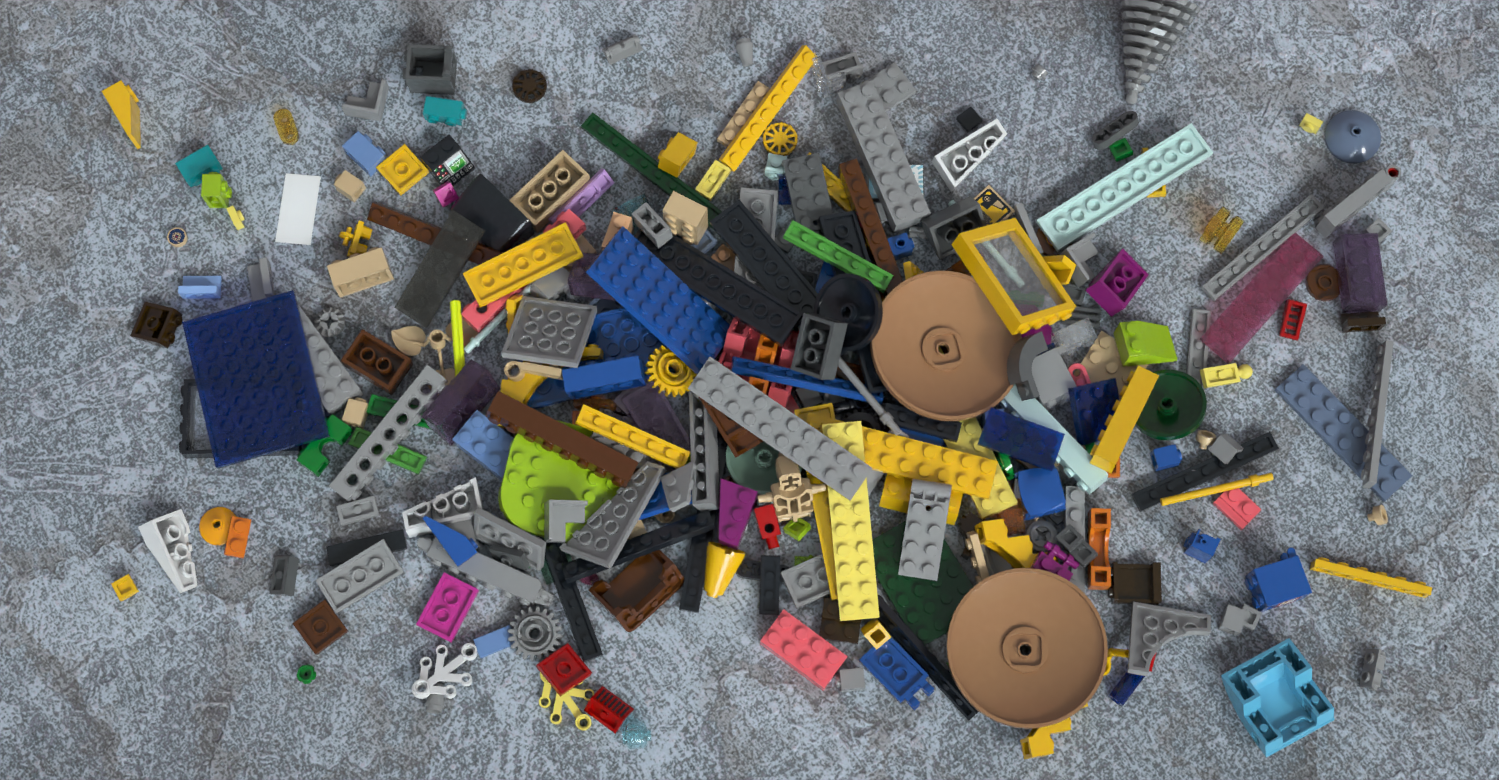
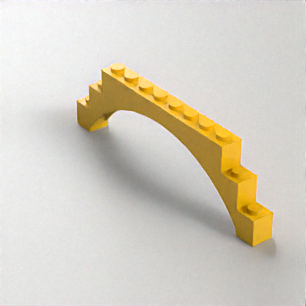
[975,519,1088,760]

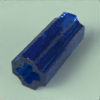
[1108,672,1145,707]

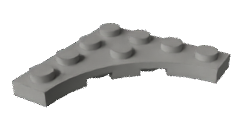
[1127,602,1211,676]

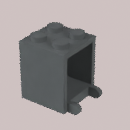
[402,44,457,95]

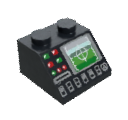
[420,134,475,186]

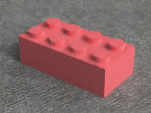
[760,609,848,691]

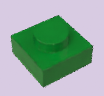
[1109,138,1133,162]

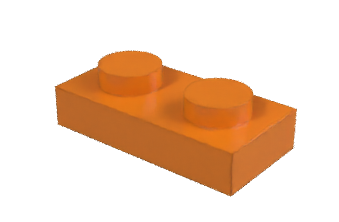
[224,516,251,559]

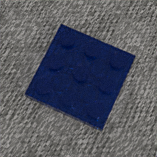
[1068,378,1120,445]

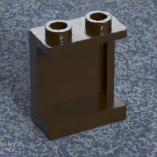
[1108,562,1162,605]

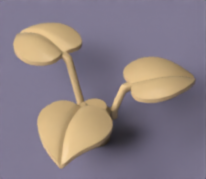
[391,318,478,399]

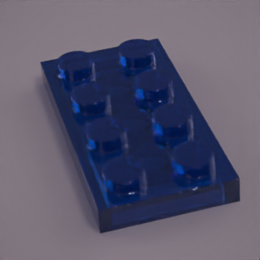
[977,407,1065,471]

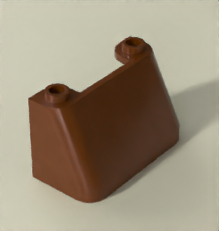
[589,550,684,632]

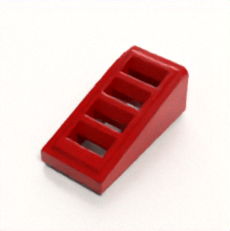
[1279,299,1307,341]

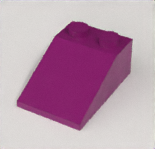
[1085,248,1149,317]

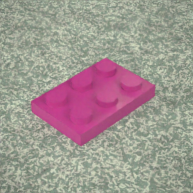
[416,572,479,643]

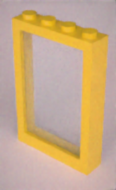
[951,218,1076,335]

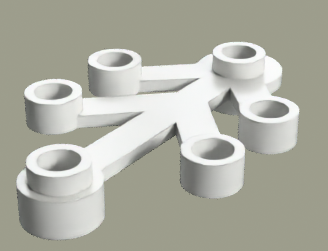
[412,643,478,699]

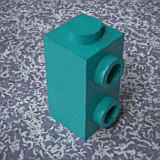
[423,96,467,126]

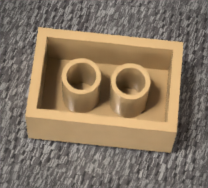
[663,191,708,245]
[327,247,394,298]

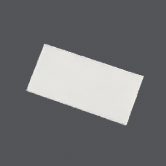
[275,173,321,245]

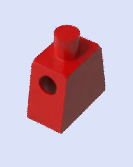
[752,504,781,550]

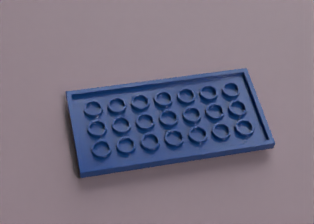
[586,226,730,374]
[517,307,676,409]

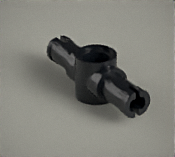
[832,392,887,415]

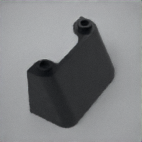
[449,174,534,253]

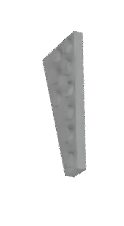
[559,461,666,569]

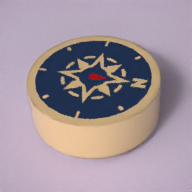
[167,228,188,247]

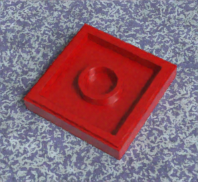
[536,643,592,697]

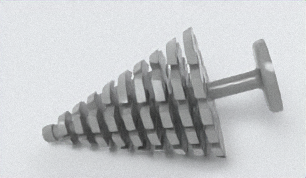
[1122,0,1200,104]

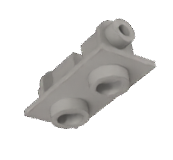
[602,34,643,65]
[1359,649,1386,691]

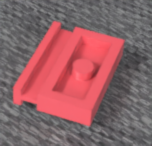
[1213,488,1262,530]

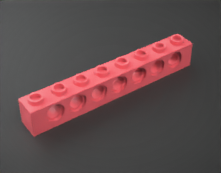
[461,209,586,333]

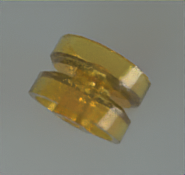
[1199,206,1245,254]

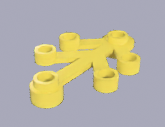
[539,672,595,731]

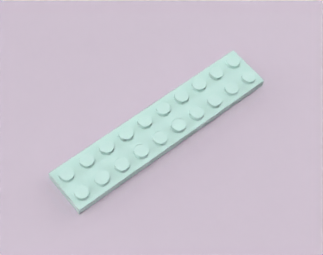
[1036,123,1213,252]

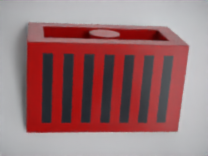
[584,686,634,734]

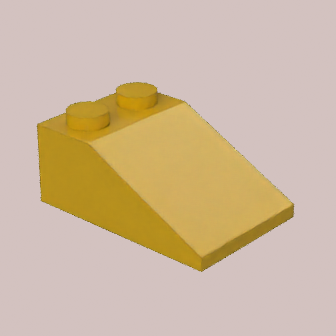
[102,80,141,149]

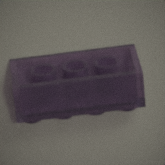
[421,359,501,446]

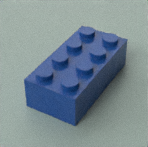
[562,354,647,400]

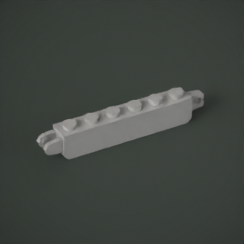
[417,537,554,607]

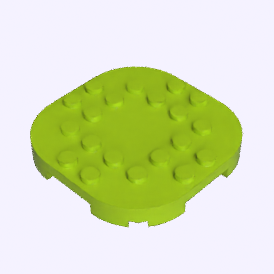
[498,420,620,543]

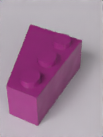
[719,479,758,551]

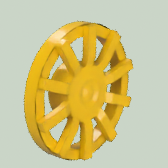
[763,122,798,156]

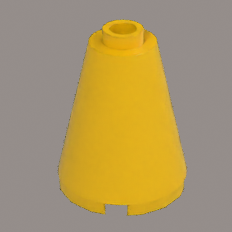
[704,542,745,598]

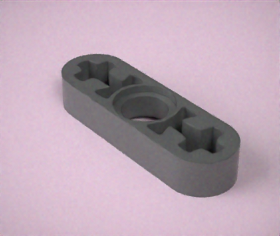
[1092,111,1139,150]

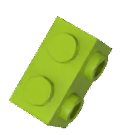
[201,172,232,208]

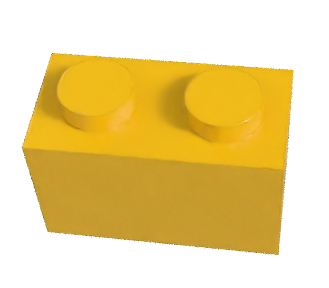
[658,132,698,178]

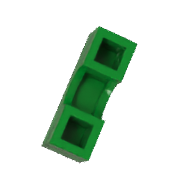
[297,414,354,477]

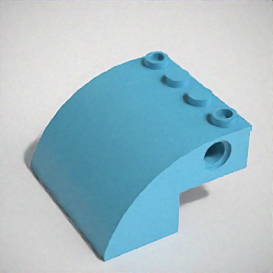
[1221,638,1335,758]

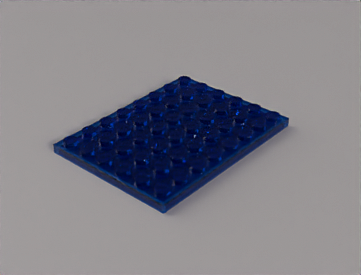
[182,290,330,469]

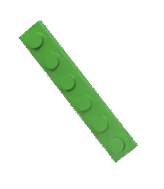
[783,220,894,293]

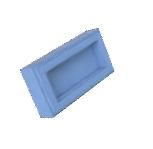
[473,625,515,658]

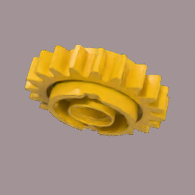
[645,345,697,397]

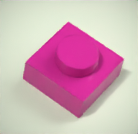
[432,181,459,208]

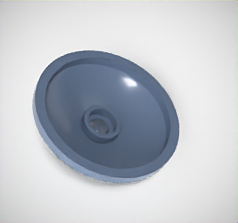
[1325,110,1381,164]

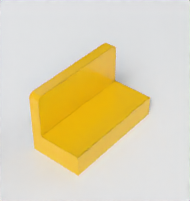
[1040,255,1076,285]

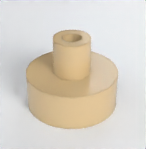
[1195,430,1216,450]
[1367,505,1388,525]

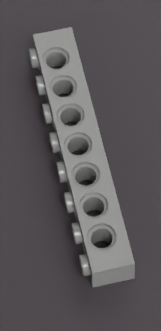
[329,365,448,502]

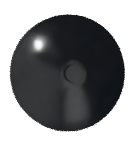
[814,273,883,351]

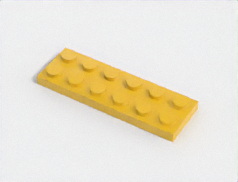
[463,222,583,308]

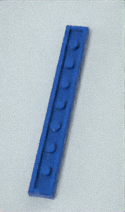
[731,356,883,405]

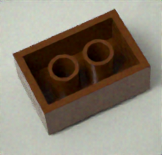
[341,329,413,395]

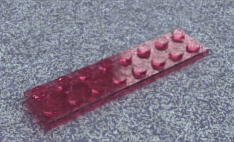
[1200,233,1324,364]

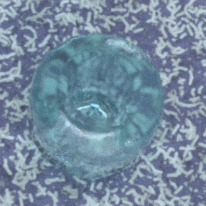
[622,722,651,749]

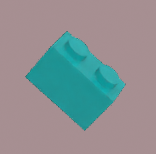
[175,145,223,188]

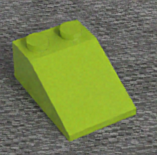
[1113,321,1178,367]

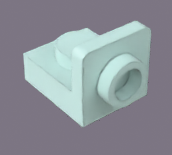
[765,153,787,180]

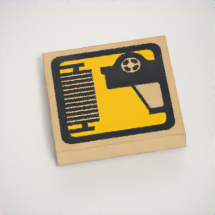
[973,185,1015,226]

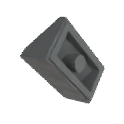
[269,555,299,596]

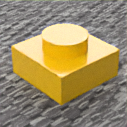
[111,574,139,601]

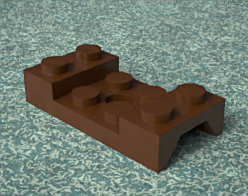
[699,370,763,458]

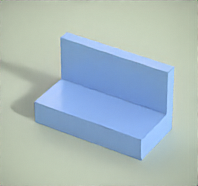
[178,276,222,299]

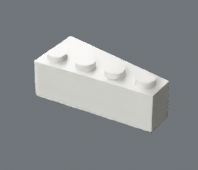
[931,119,1007,192]
[402,477,484,538]

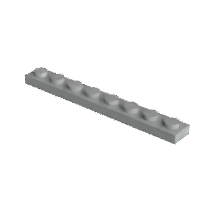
[1201,194,1325,302]
[1361,340,1394,489]

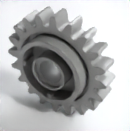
[508,606,563,662]

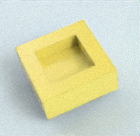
[1299,113,1323,134]
[226,206,245,230]

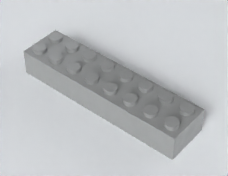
[836,80,931,233]

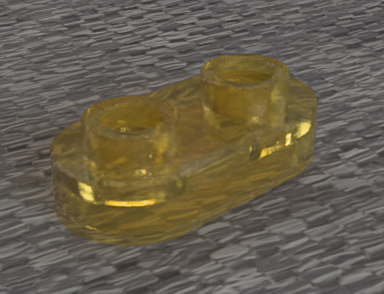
[273,109,299,145]

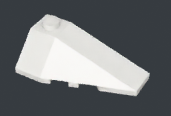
[138,509,198,593]

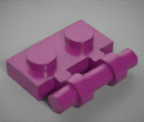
[1030,541,1079,581]

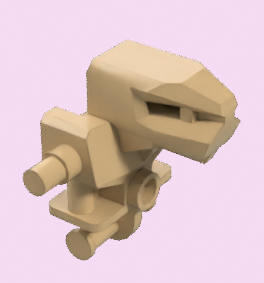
[757,452,826,523]

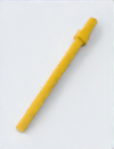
[1160,473,1274,506]

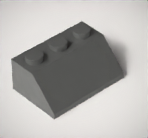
[921,196,986,259]

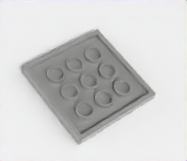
[502,296,597,368]

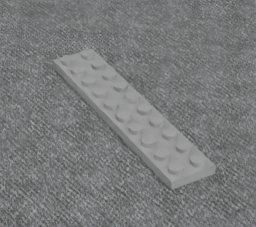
[688,357,872,501]

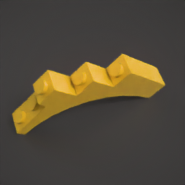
[497,344,604,429]

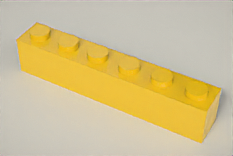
[1089,365,1159,473]

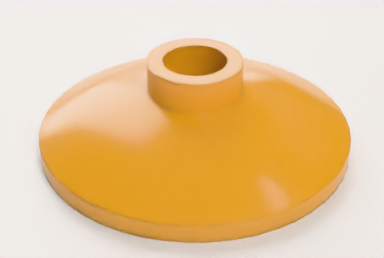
[199,507,236,545]

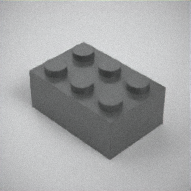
[791,313,848,380]

